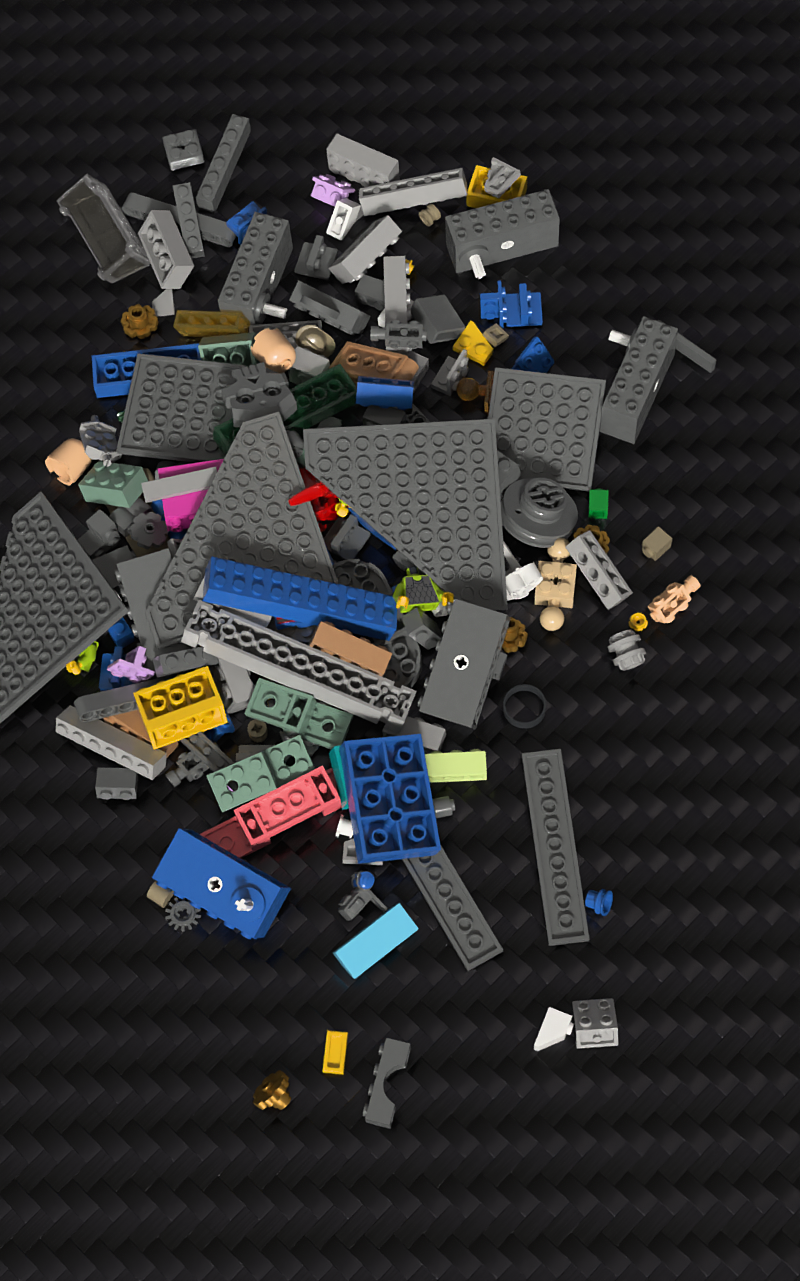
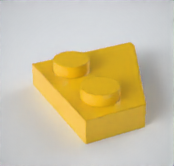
[453,321,493,366]

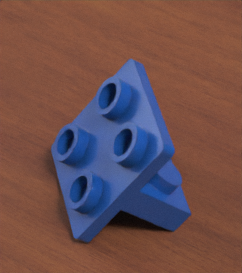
[226,201,267,245]
[480,280,507,329]
[505,283,543,327]
[512,337,554,373]
[99,647,136,690]

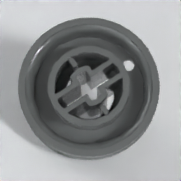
[501,478,578,548]

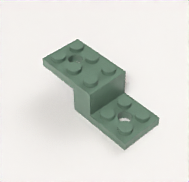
[245,678,354,750]
[207,734,315,812]

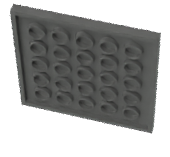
[116,354,246,463]
[488,368,606,491]

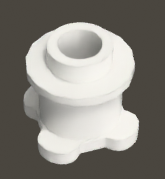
[336,815,353,839]

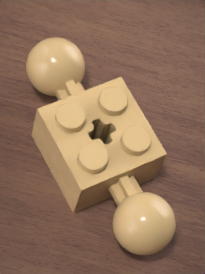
[535,538,577,631]

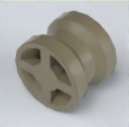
[419,204,441,226]
[247,719,268,743]

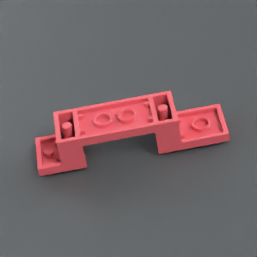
[200,765,342,858]

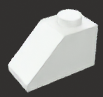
[326,198,361,240]
[534,1007,574,1051]

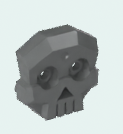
[222,362,297,428]

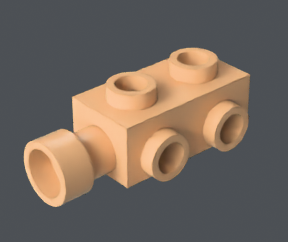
[648,575,700,624]

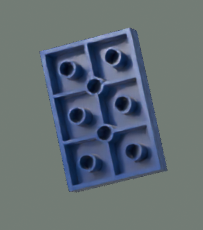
[339,734,441,864]

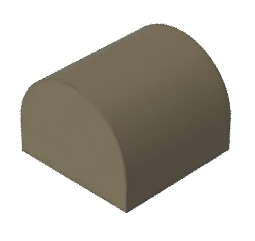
[147,880,174,908]

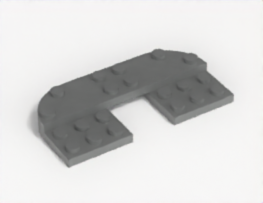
[332,559,423,689]

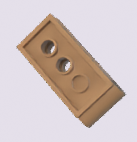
[329,341,419,387]

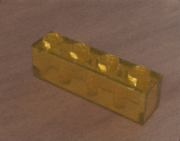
[173,310,250,337]

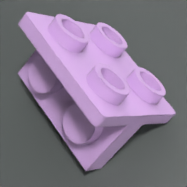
[311,174,355,207]
[107,646,155,683]

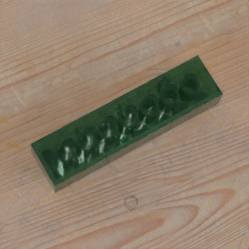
[213,364,357,457]

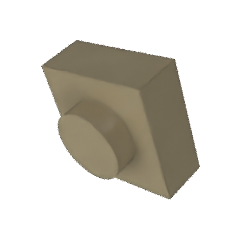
[483,323,509,347]

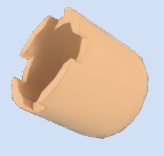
[250,328,296,373]
[45,438,92,485]

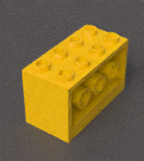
[133,666,228,750]

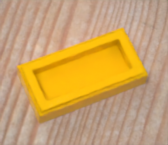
[323,1030,348,1075]

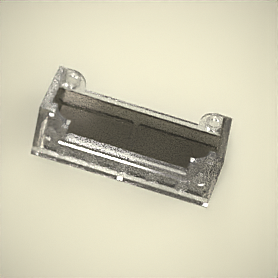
[57,174,151,283]

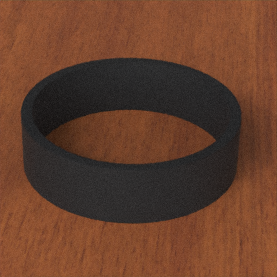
[503,684,546,728]

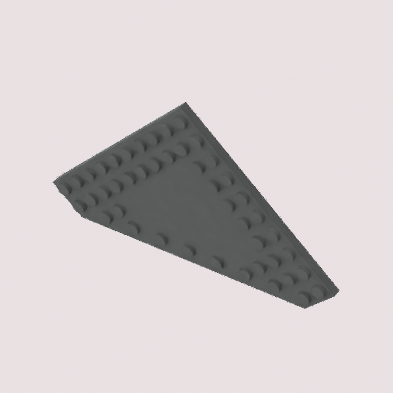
[145,412,339,650]
[303,419,508,611]
[0,492,129,723]

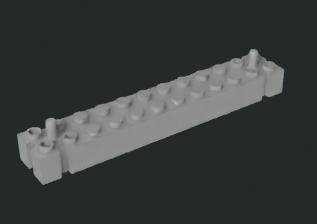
[181,600,416,733]

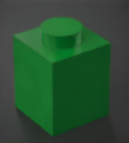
[588,488,608,519]

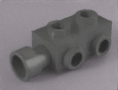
[370,320,427,349]
[165,741,220,787]

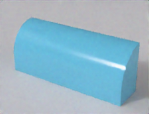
[333,903,418,979]

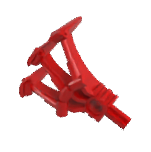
[288,468,331,533]

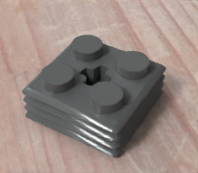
[162,129,204,170]

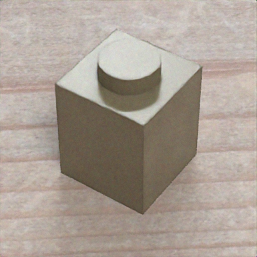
[642,526,672,561]

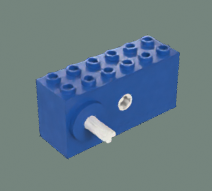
[152,828,291,940]

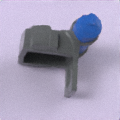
[338,871,388,921]

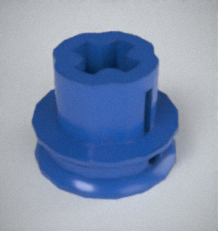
[585,889,613,916]

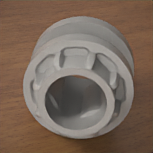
[608,630,646,671]

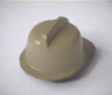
[295,325,335,358]

